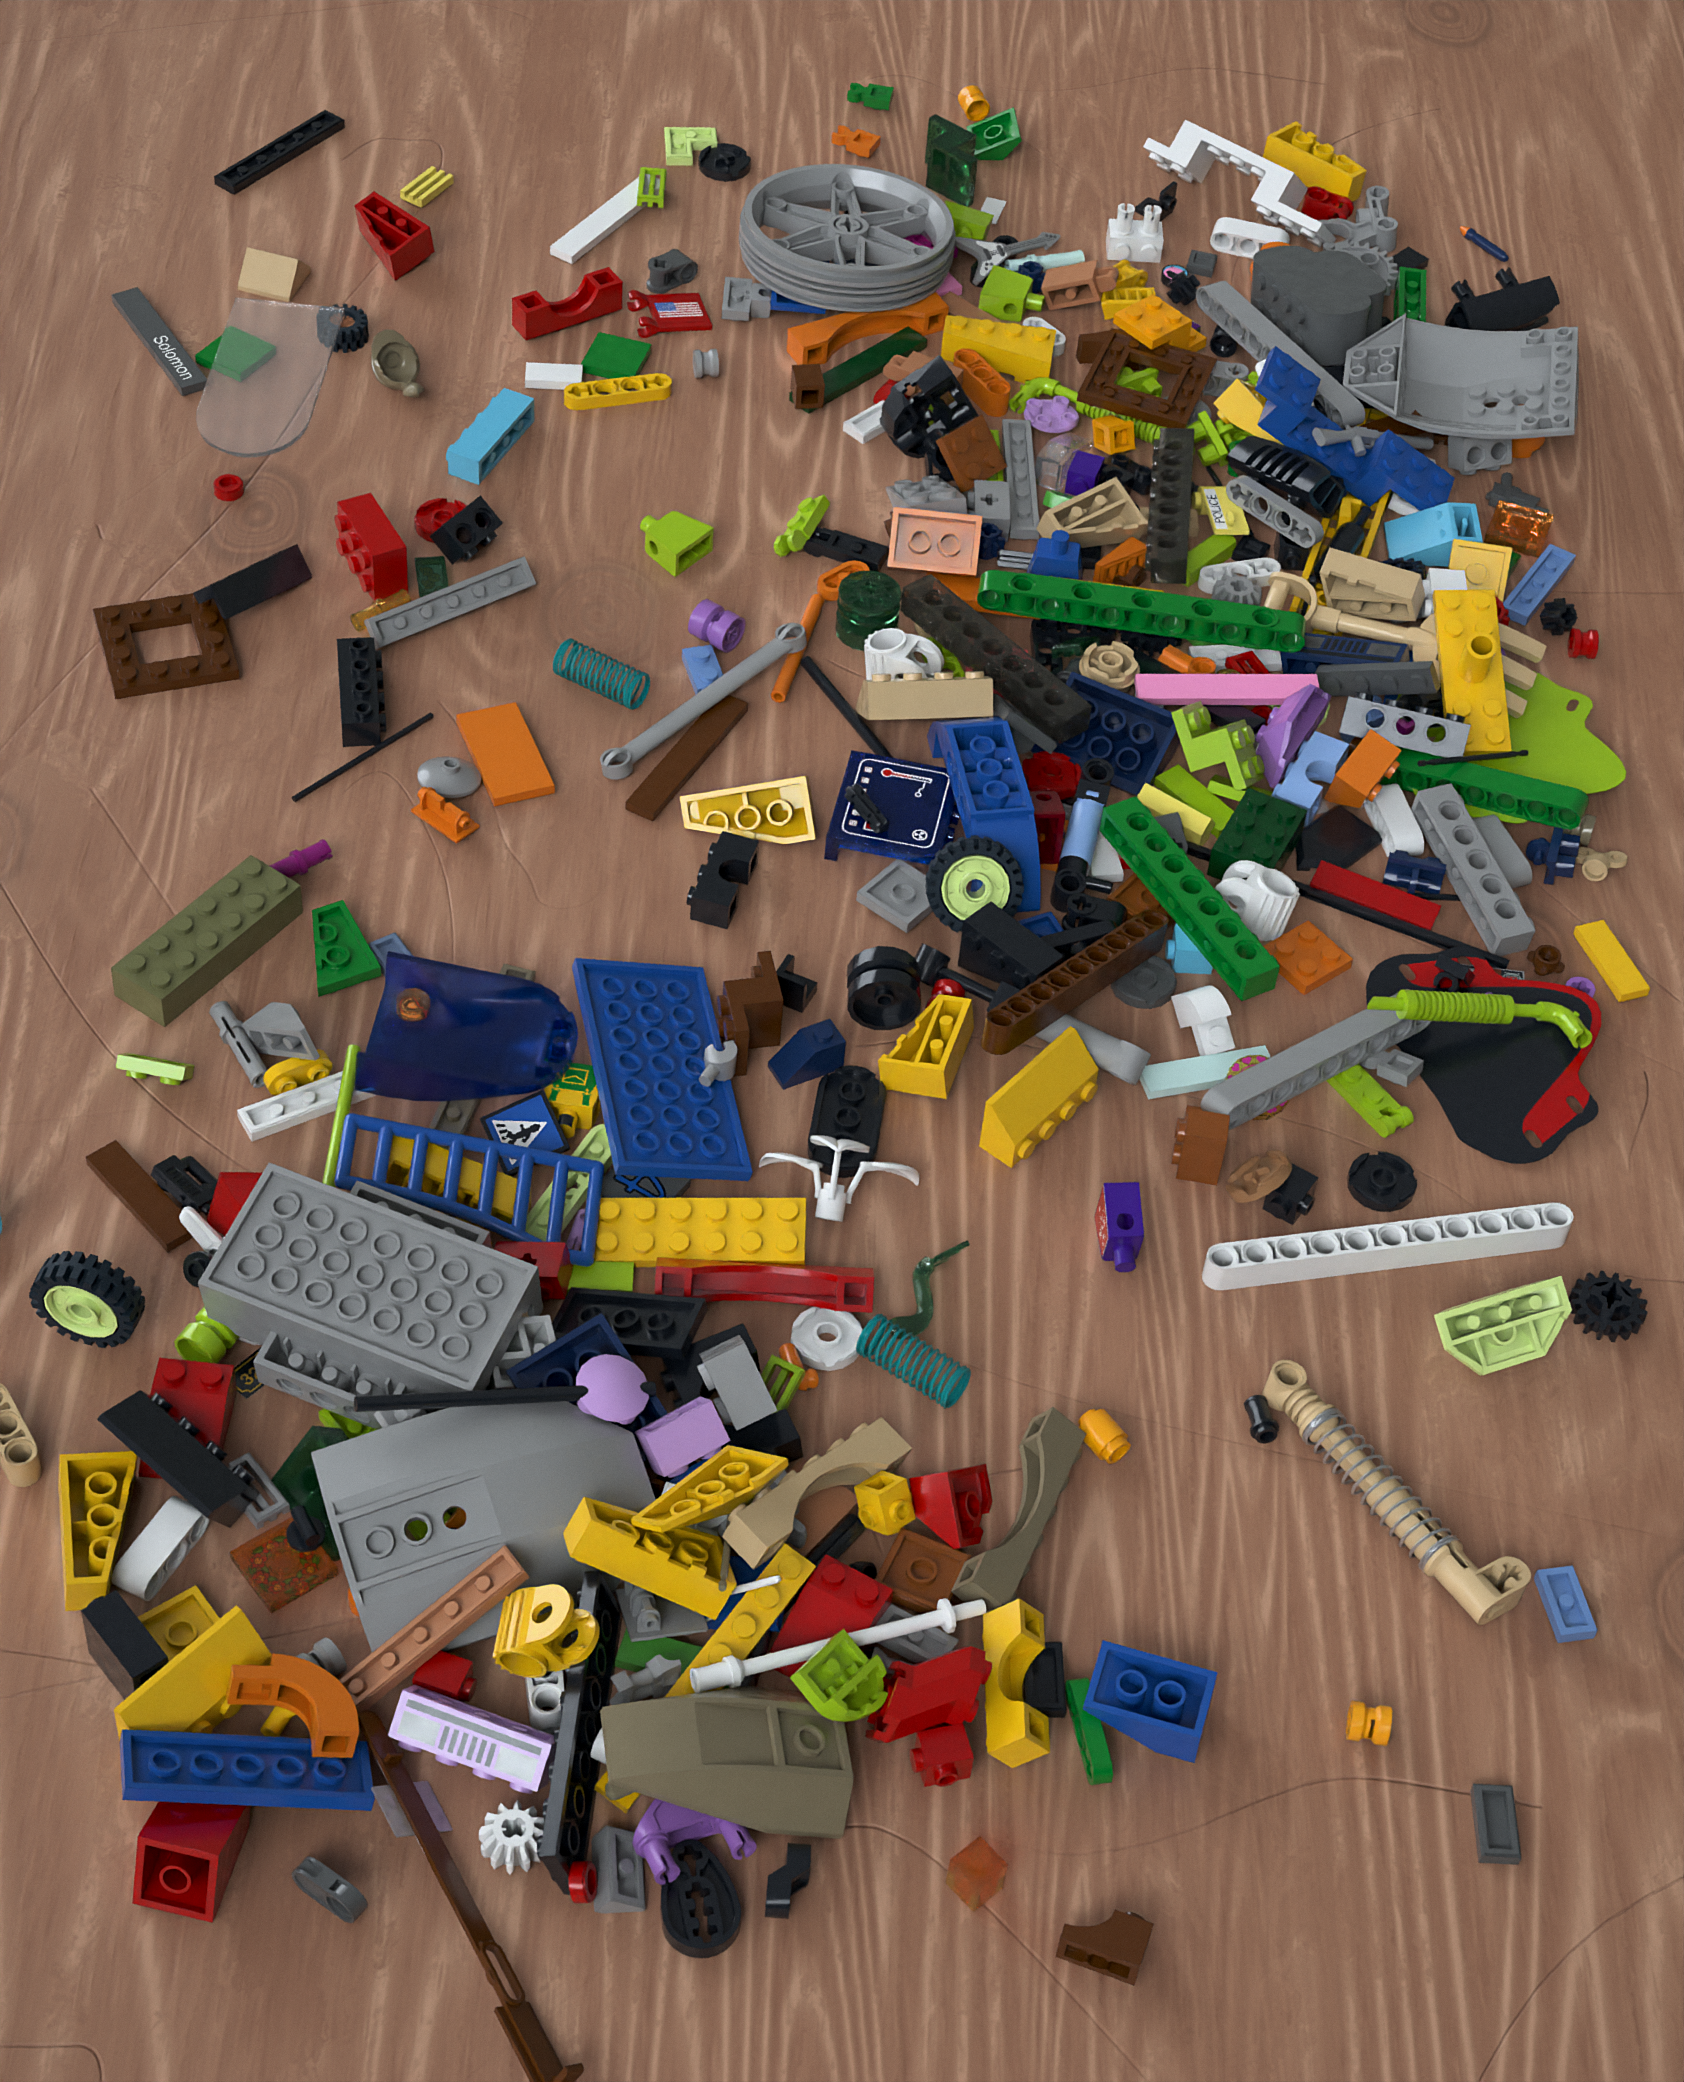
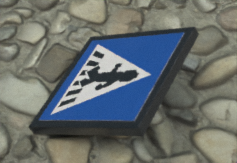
[479,1090,570,1176]

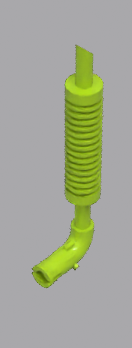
[1009,377,1195,455]
[1367,990,1592,1048]

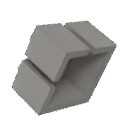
[697,1335,778,1431]

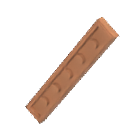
[339,1545,530,1716]

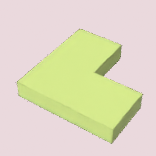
[664,127,718,166]

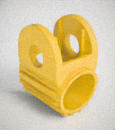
[493,1584,600,1678]

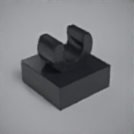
[1433,954,1475,992]

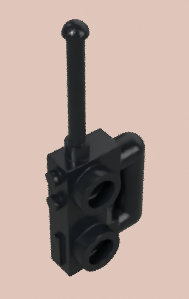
[151,1155,218,1215]

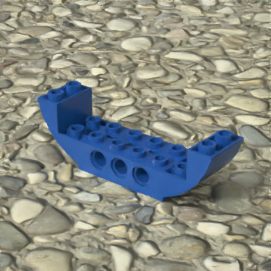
[927,716,1041,913]

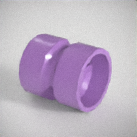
[688,599,746,653]

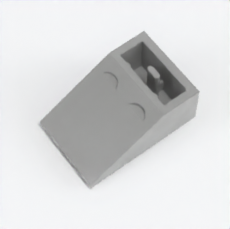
[886,475,967,514]

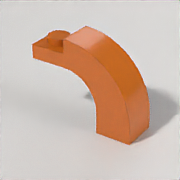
[226,1653,359,1758]

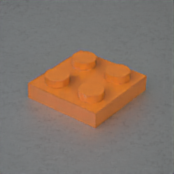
[1263,920,1353,995]

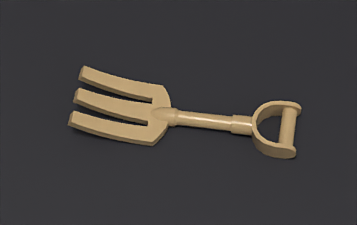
[1263,571,1547,718]

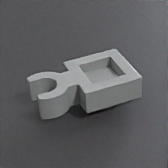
[1359,1049,1424,1087]

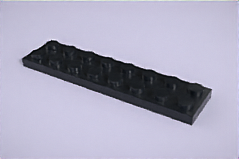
[537,1570,623,1895]

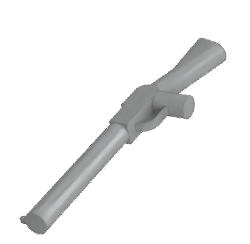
[1312,424,1434,457]

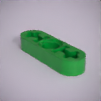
[1065,1677,1113,1786]

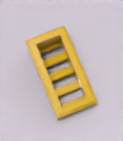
[1101,287,1156,320]

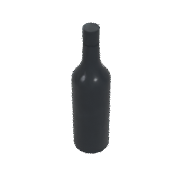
[1314,506,1372,582]

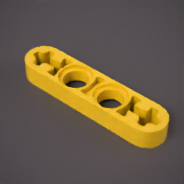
[564,373,672,410]

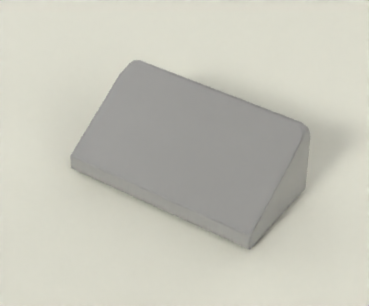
[591,1825,646,1913]

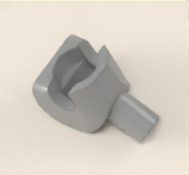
[699,1040,737,1087]

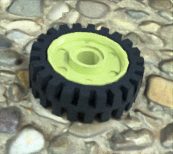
[925,835,1024,933]
[29,1251,145,1348]

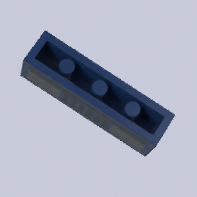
[1281,633,1410,674]

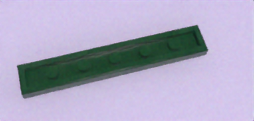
[789,327,927,414]

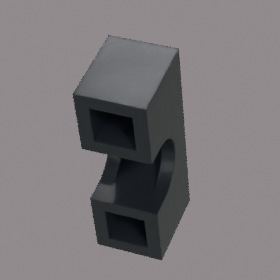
[686,831,759,929]

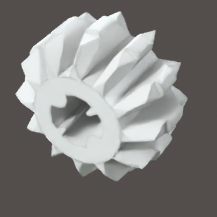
[479,1800,545,1875]

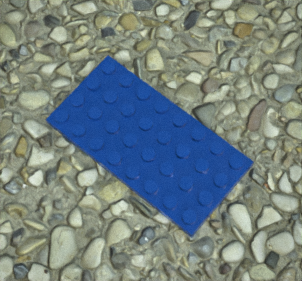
[572,958,753,1181]

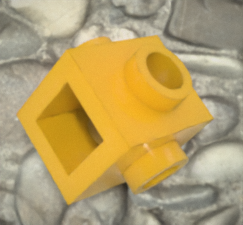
[854,1470,916,1536]

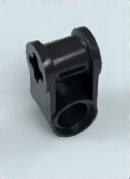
[1062,893,1127,931]

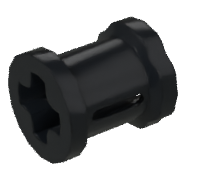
[1408,684,1443,712]

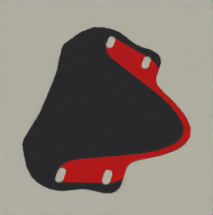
[1366,946,1601,1164]

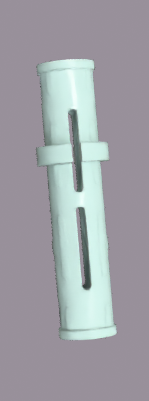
[1004,250,1085,272]

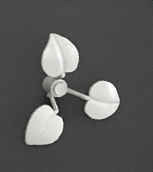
[759,1135,920,1222]

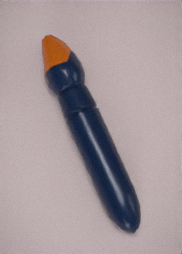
[1460,226,1509,262]

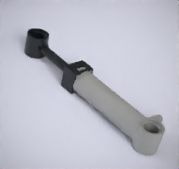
[915,943,1151,1086]

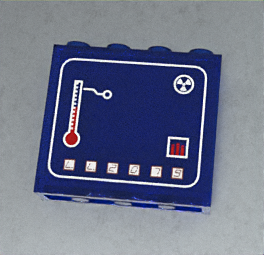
[824,750,960,865]

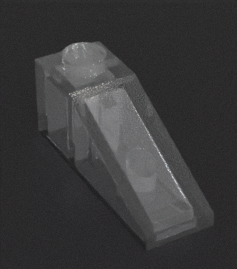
[1035,432,1093,492]

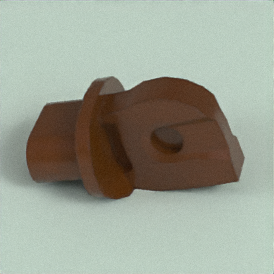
[1113,564,1147,587]

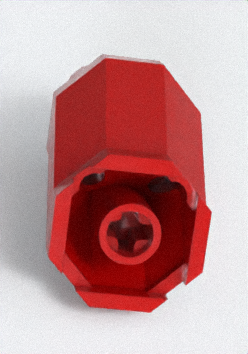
[865,1646,992,1743]

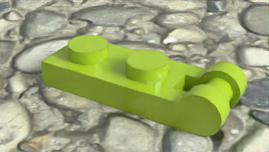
[1326,1064,1414,1138]

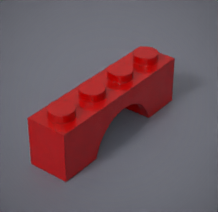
[512,267,623,340]

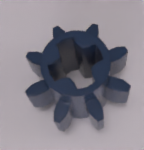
[1015,261,1045,294]
[978,523,1005,560]

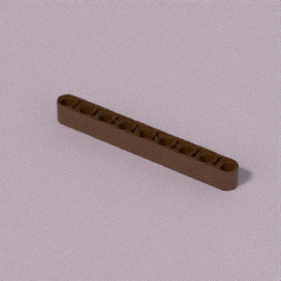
[981,910,1168,1055]

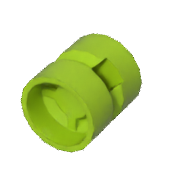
[174,1306,240,1364]

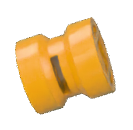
[958,85,990,122]
[1346,1700,1392,1746]

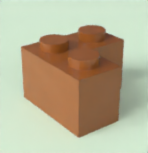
[1171,1105,1230,1186]

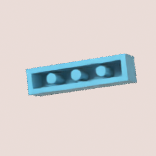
[446,388,534,485]

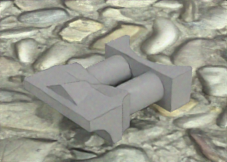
[609,1654,682,1705]

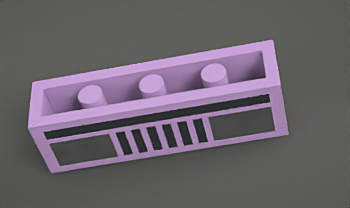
[388,1684,556,1794]

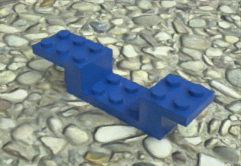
[1254,346,1455,511]

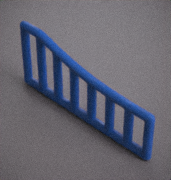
[334,1113,604,1267]

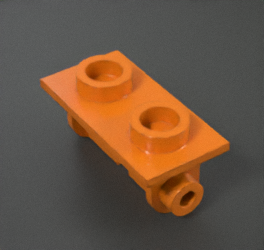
[411,787,480,844]

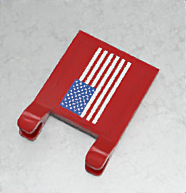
[627,290,712,338]

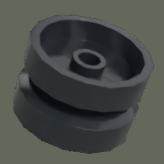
[847,946,921,1030]

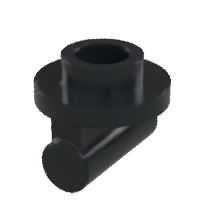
[183,1251,213,1288]
[286,1505,326,1552]

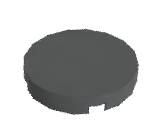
[1111,955,1177,1009]

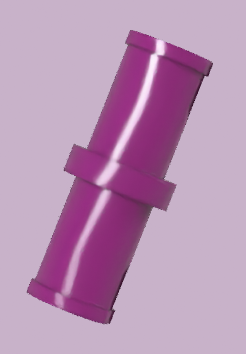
[268,839,333,878]

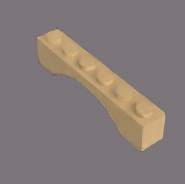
[722,1417,913,1570]

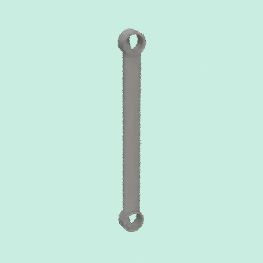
[600,623,807,780]

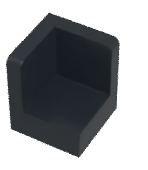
[776,954,817,1013]

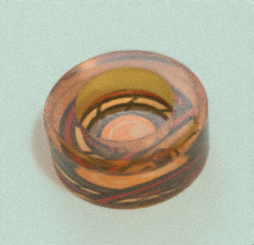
[396,988,430,1022]

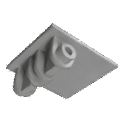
[615,1581,708,1642]

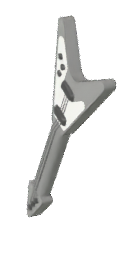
[955,232,1061,285]

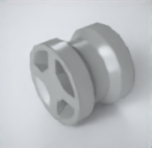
[693,349,719,378]

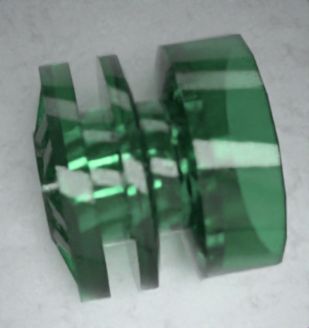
[835,571,902,651]

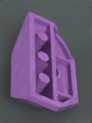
[1255,684,1331,789]

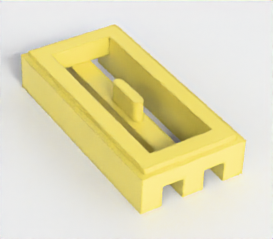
[400,166,454,208]

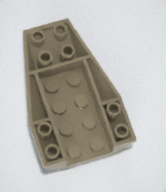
[600,1686,854,1839]

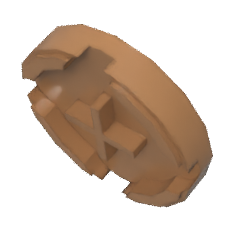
[1226,1150,1292,1203]

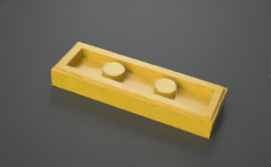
[1573,920,1650,1003]

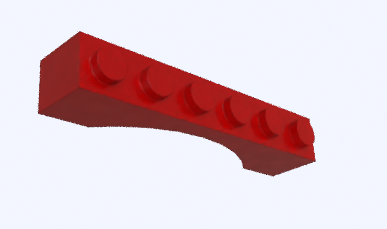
[654,1257,875,1313]

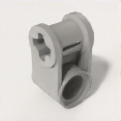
[1203,361,1249,397]

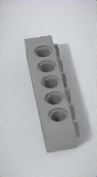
[1411,783,1536,956]

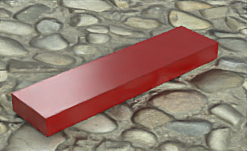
[1309,860,1441,931]

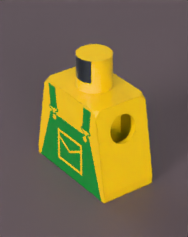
[544,1059,602,1138]

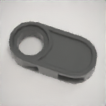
[291,1856,368,1924]

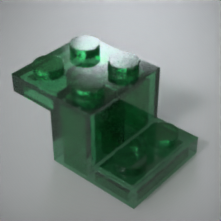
[925,114,978,207]

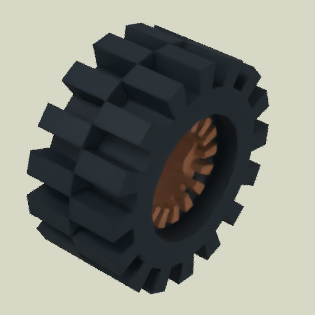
[317,304,369,353]

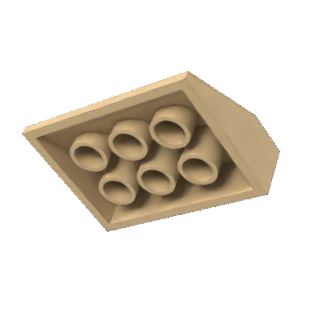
[856,671,993,720]

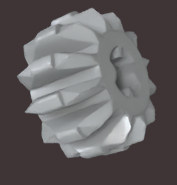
[1211,572,1262,606]

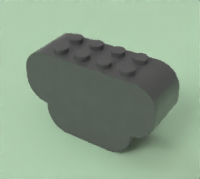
[1250,246,1387,366]

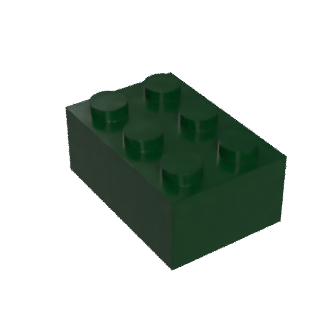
[1207,788,1307,881]

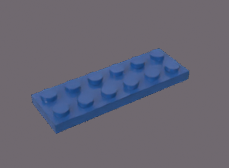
[120,1729,375,1811]

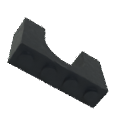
[659,1323,803,1463]

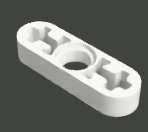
[1198,557,1281,594]

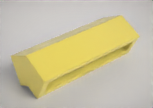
[1137,783,1216,846]

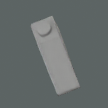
[242,1002,320,1061]

